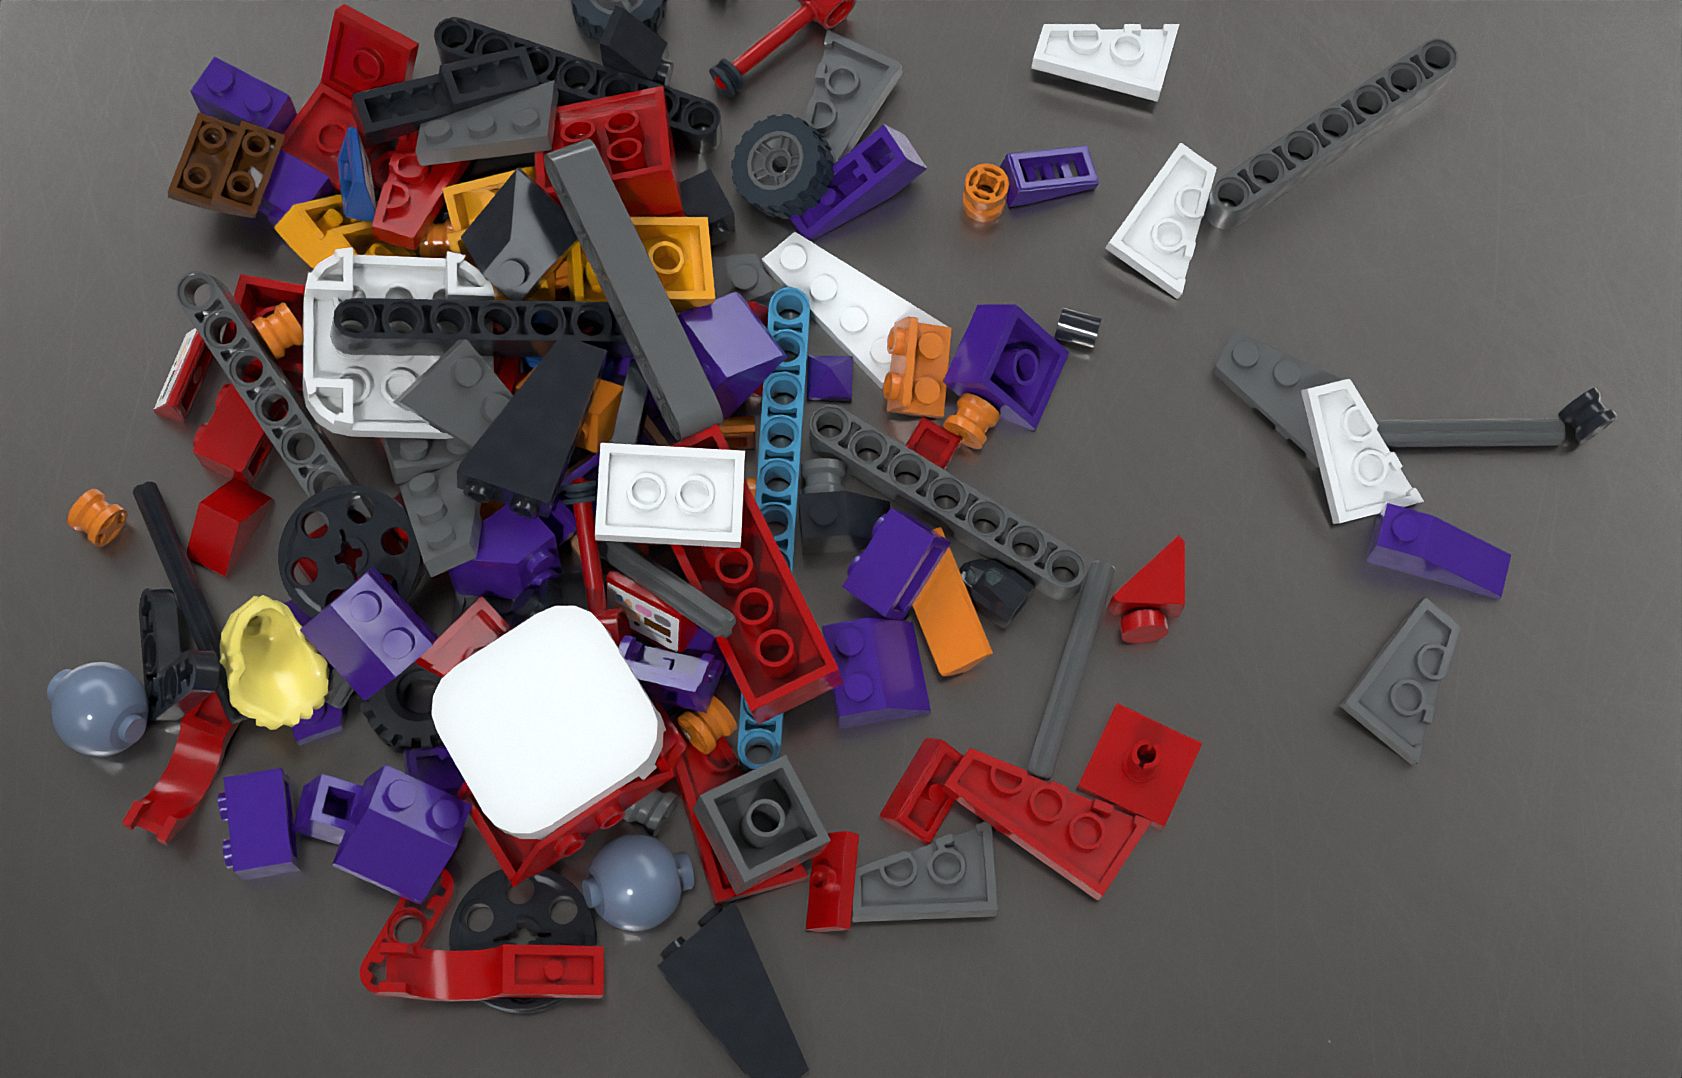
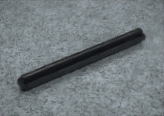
[132,481,248,724]

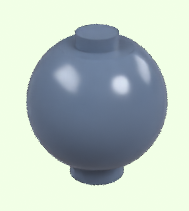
[47,662,149,757]
[582,834,694,931]

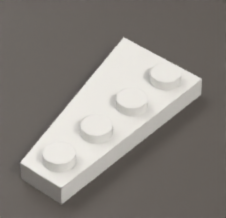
[762,232,948,389]

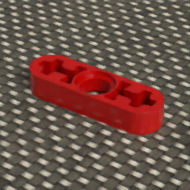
[359,868,457,997]

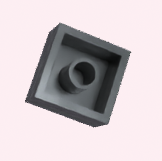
[693,755,831,895]

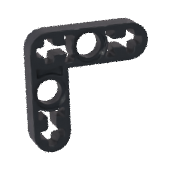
[139,588,219,721]

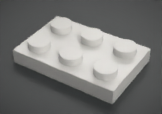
[595,443,745,548]

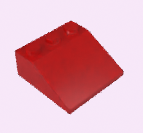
[535,86,683,217]

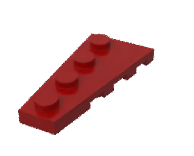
[372,130,472,251]
[671,717,808,905]
[941,748,1152,901]

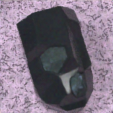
[959,559,1035,629]

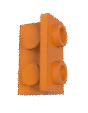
[883,316,951,419]

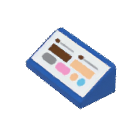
[337,126,376,222]

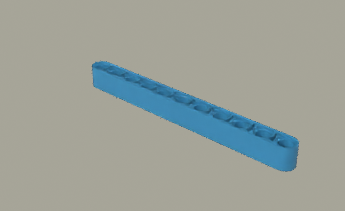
[737,287,810,774]

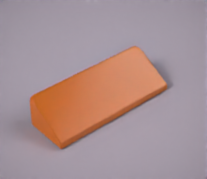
[912,527,993,676]

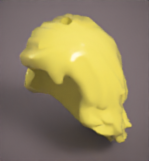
[219,595,329,730]

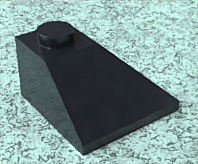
[461,168,579,301]

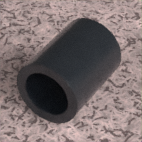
[1054,308,1102,348]

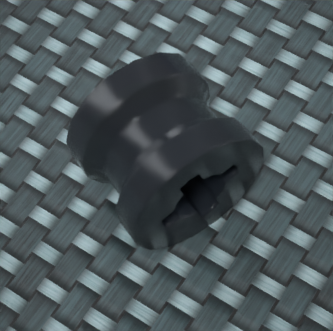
[1558,388,1618,444]

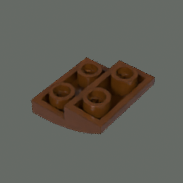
[168,112,285,218]

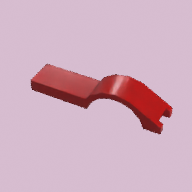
[122,691,240,846]
[378,942,604,1002]

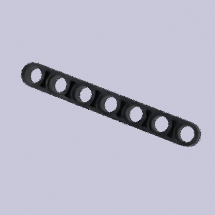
[434,17,722,154]
[330,298,634,358]

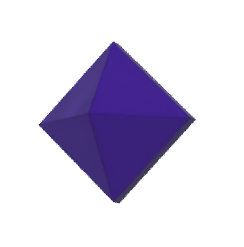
[807,355,853,401]

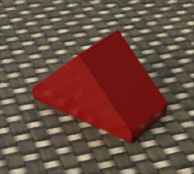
[186,478,274,579]
[1107,535,1185,617]

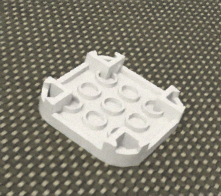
[303,247,495,439]
[432,606,666,840]

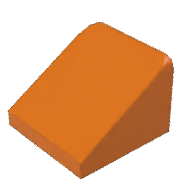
[719,416,756,449]

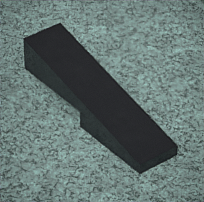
[351,46,539,149]

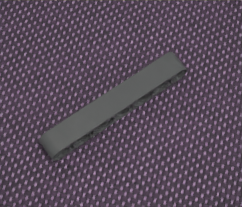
[1205,38,1458,230]
[544,139,723,442]
[176,271,374,545]
[809,404,1087,601]

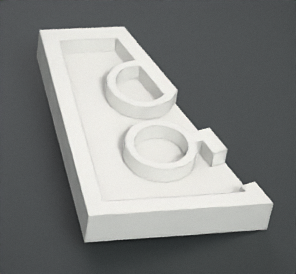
[1031,24,1179,102]
[1105,143,1217,299]
[1301,379,1424,524]

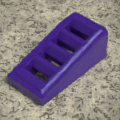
[1000,145,1100,207]

